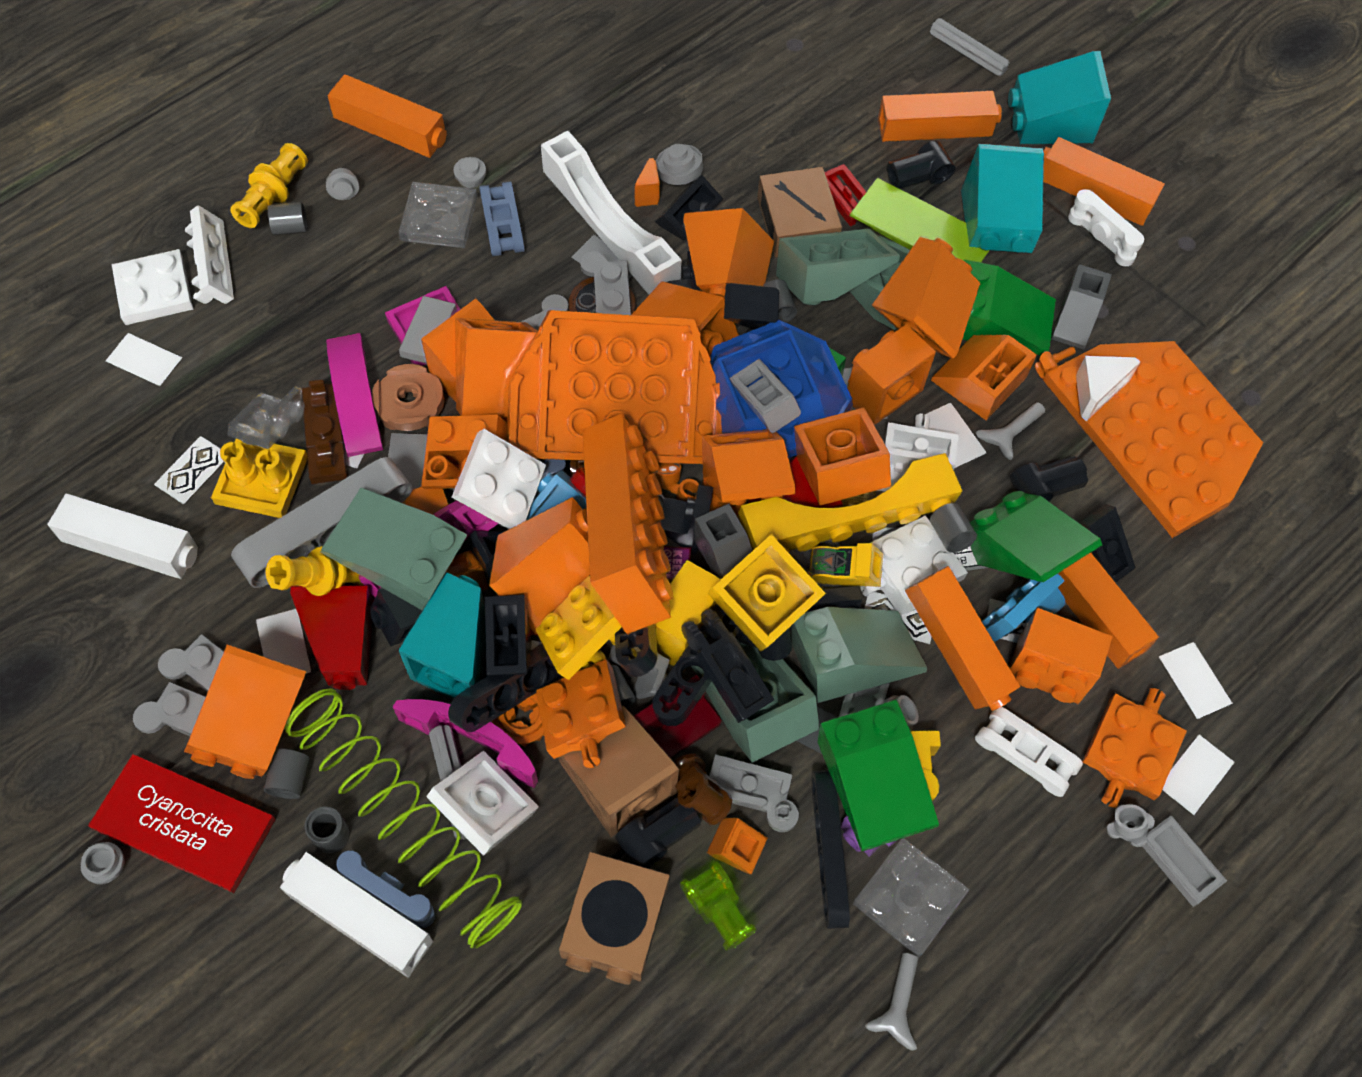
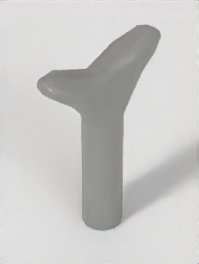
[976,402,1045,460]
[865,953,919,1050]

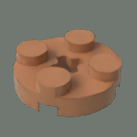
[372,364,444,431]

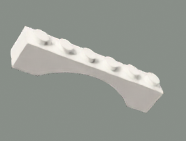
[541,131,681,294]

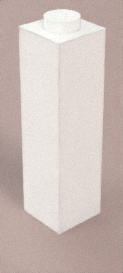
[47,494,198,579]
[280,852,433,978]

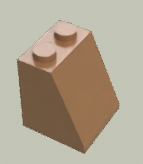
[558,706,679,837]

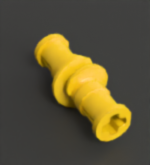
[230,143,308,228]
[266,546,365,596]

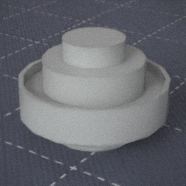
[656,144,704,185]

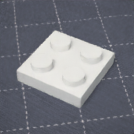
[112,249,193,325]
[452,429,546,529]
[426,751,539,856]

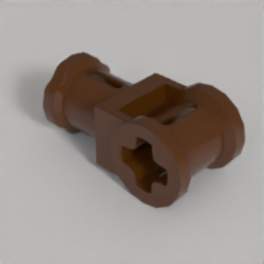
[674,754,733,825]

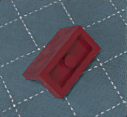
[633,675,721,759]

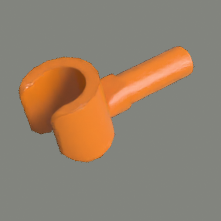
[1034,346,1076,379]
[661,479,699,502]

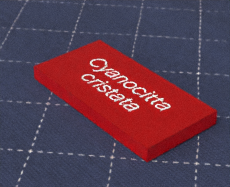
[88,754,276,893]

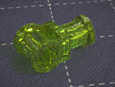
[680,860,757,951]

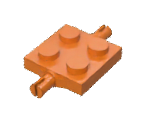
[536,659,626,768]
[1082,688,1187,808]

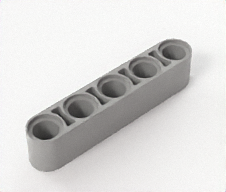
[231,457,412,588]

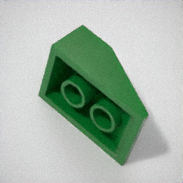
[962,259,1056,355]
[970,491,1102,582]
[817,699,939,852]

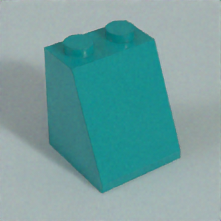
[1008,51,1111,144]
[961,144,1044,253]
[398,572,486,699]

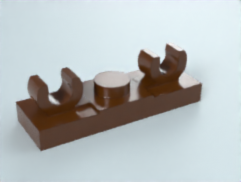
[302,379,348,484]

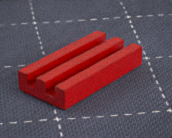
[824,164,866,227]

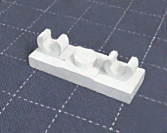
[185,205,234,304]

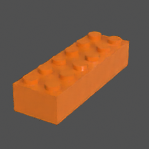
[583,413,674,634]

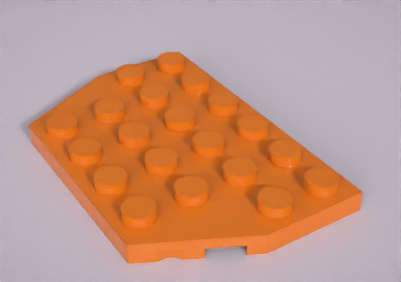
[507,310,722,464]
[1043,341,1263,538]

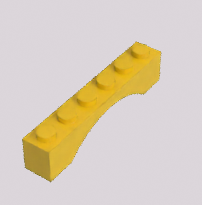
[737,453,963,552]

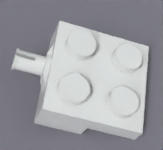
[875,414,959,497]
[860,515,968,617]

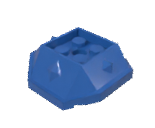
[710,320,853,458]

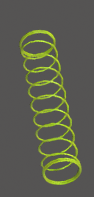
[284,688,522,948]

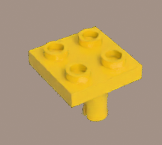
[211,436,308,518]
[535,576,622,680]

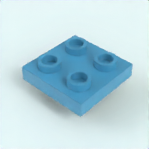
[982,574,1066,642]

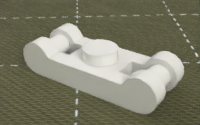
[1068,189,1144,266]
[975,707,1083,797]

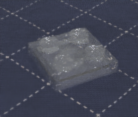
[399,182,477,248]
[852,838,969,957]

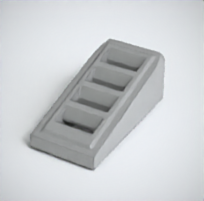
[729,359,801,433]

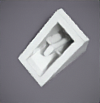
[1076,356,1140,421]

